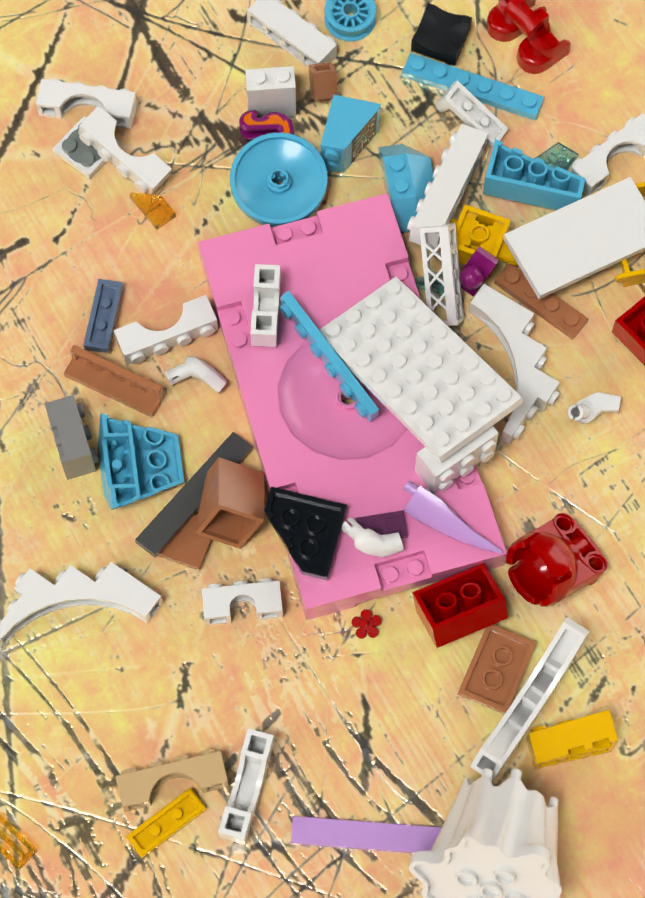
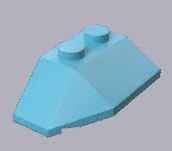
[378,144,434,234]

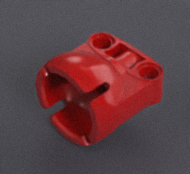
[506,513,608,607]

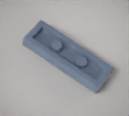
[83,279,123,353]

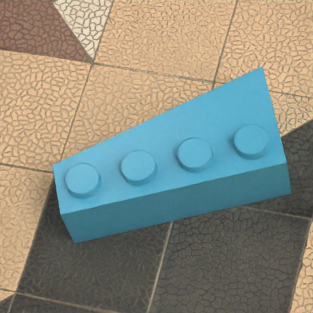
[483,139,585,210]

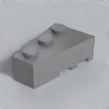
[44,395,99,480]

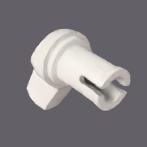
[165,356,227,393]
[568,392,621,423]
[342,518,404,557]

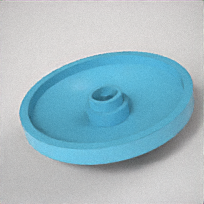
[230,133,327,227]

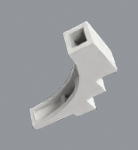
[469,284,560,445]
[0,562,163,648]
[470,617,590,782]

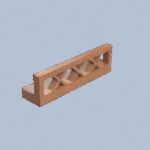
[64,345,164,418]

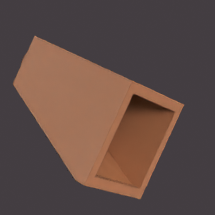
[195,457,265,549]

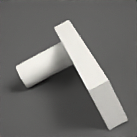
[436,80,508,148]

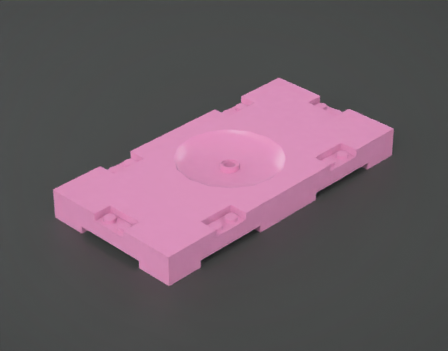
[198,193,507,620]

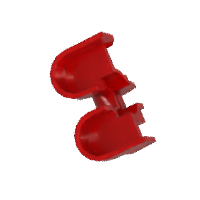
[486,0,571,74]

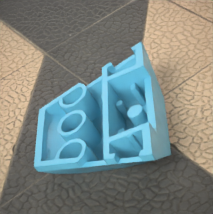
[98,413,184,510]

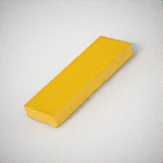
[125,787,207,859]

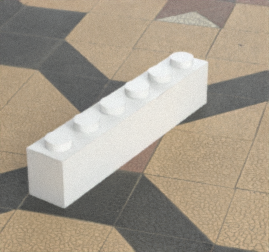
[407,124,489,248]

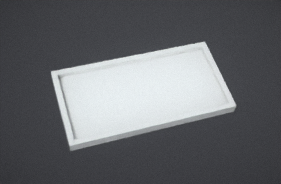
[503,177,645,299]

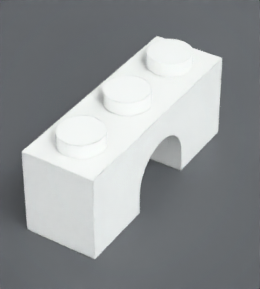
[250,264,281,347]
[202,578,283,625]

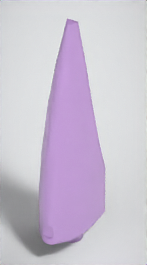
[403,481,503,554]

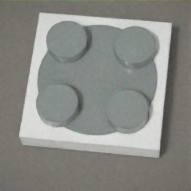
[53,116,121,180]

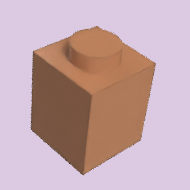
[309,62,338,102]

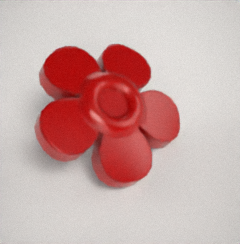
[352,609,382,639]

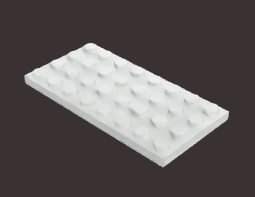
[319,277,523,463]

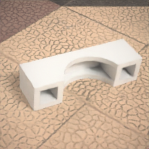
[36,79,137,129]
[78,106,172,197]
[571,113,645,196]
[113,295,218,365]
[218,729,274,845]

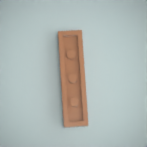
[494,264,588,340]

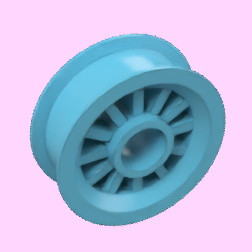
[325,0,376,42]

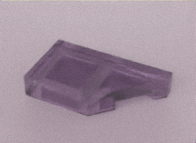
[356,510,408,539]

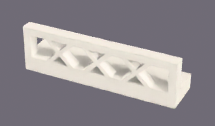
[419,223,464,326]

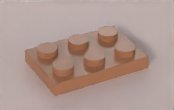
[457,624,536,715]

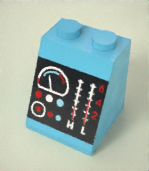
[321,94,381,172]

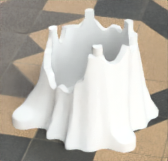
[409,768,562,898]

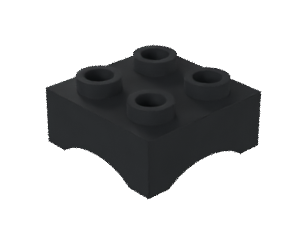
[411,3,472,66]

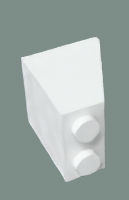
[245,66,296,118]

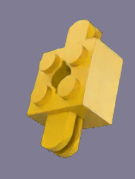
[450,204,518,274]

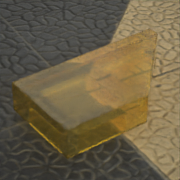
[129,192,176,230]

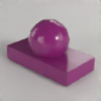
[460,246,499,296]

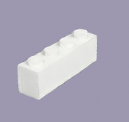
[247,0,337,68]

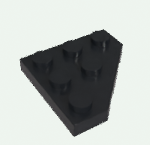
[264,486,347,580]

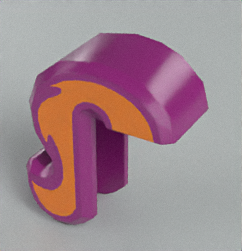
[239,110,294,139]

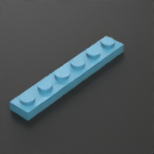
[402,53,544,121]
[279,291,379,422]

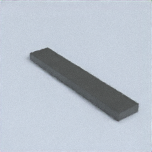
[135,432,253,558]

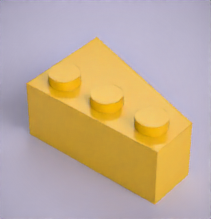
[526,710,618,770]

